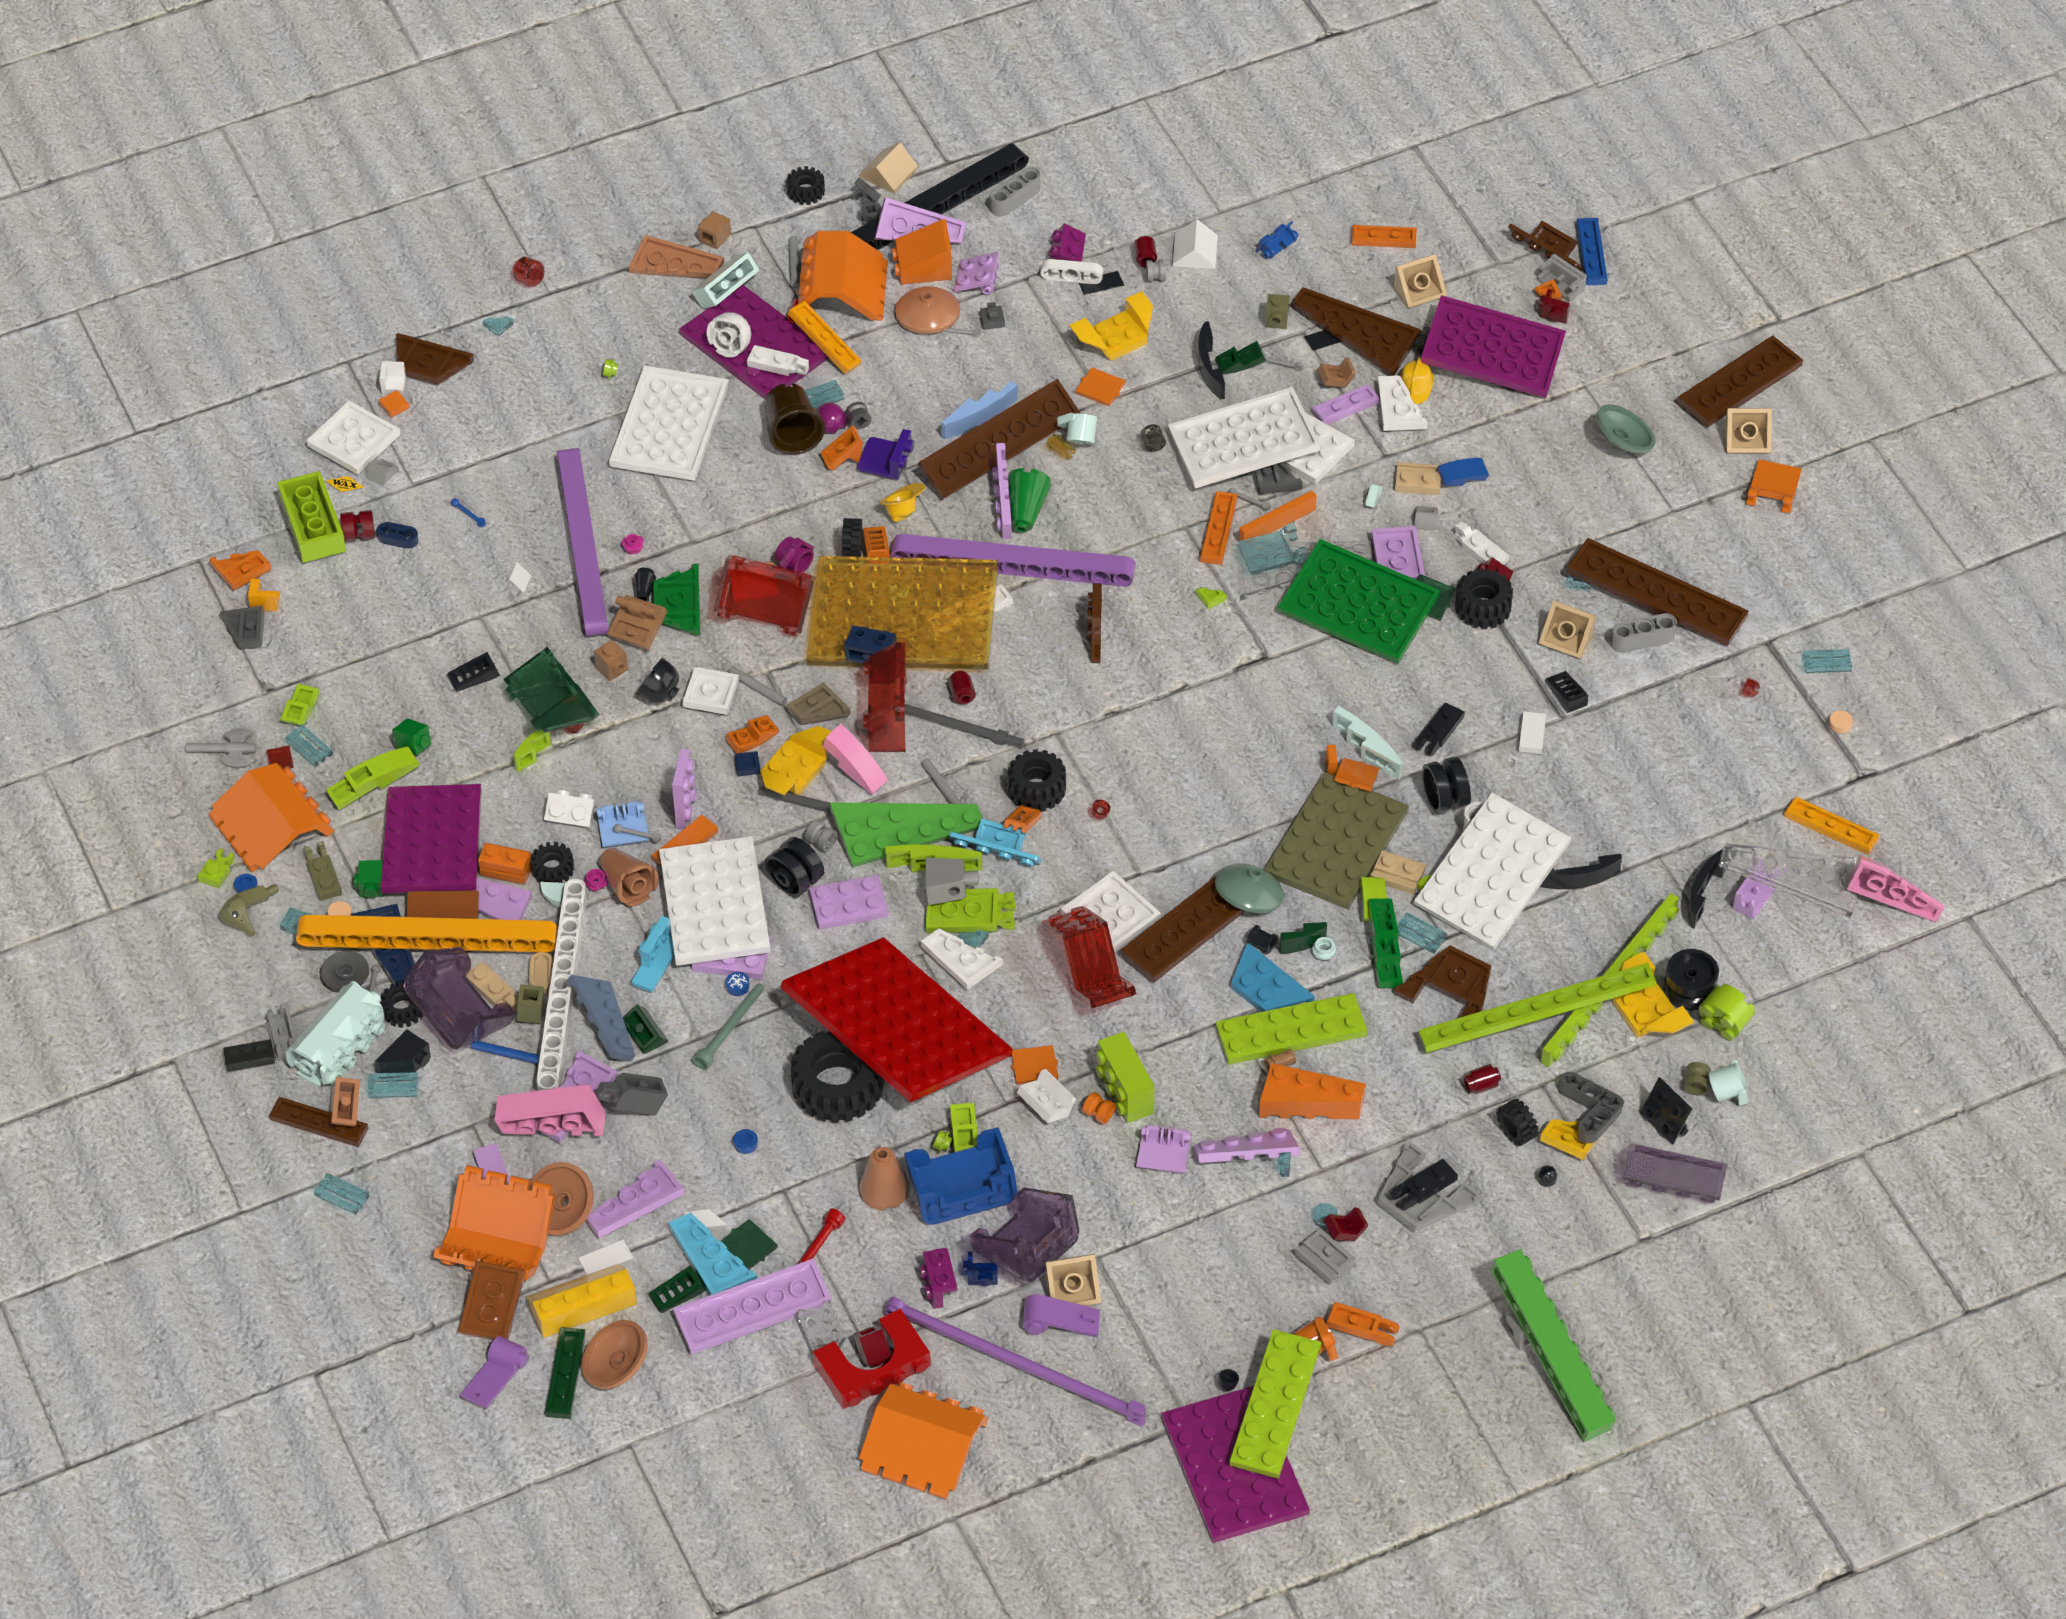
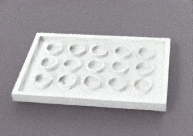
[609,365,729,481]
[1168,387,1321,488]
[1414,793,1571,951]
[659,836,771,966]

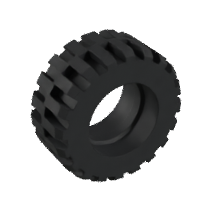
[790,1031,884,1123]

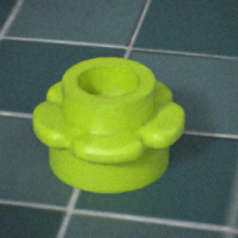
[602,358,618,379]
[932,1130,952,1153]

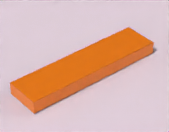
[1239,490,1317,547]
[1200,491,1238,565]

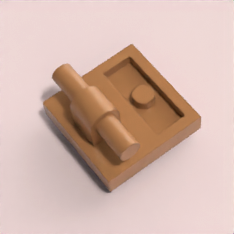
[607,595,667,651]

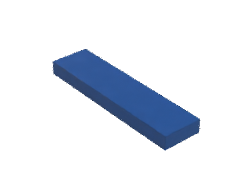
[1576,218,1608,285]

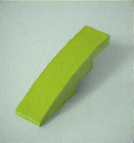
[885,844,982,872]
[950,1103,978,1152]

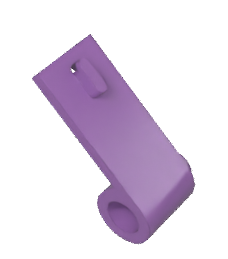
[1022,1294,1100,1337]
[461,1335,529,1409]

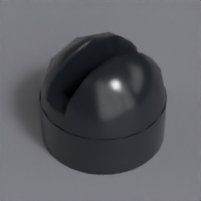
[1537,1165,1557,1187]
[1218,1369,1239,1391]

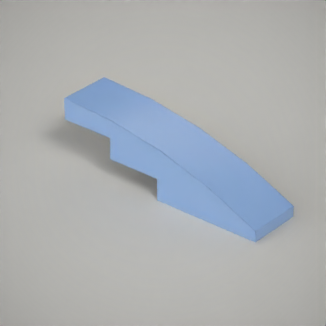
[941,381,1018,440]

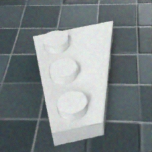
[1378,375,1428,431]
[921,929,1003,990]

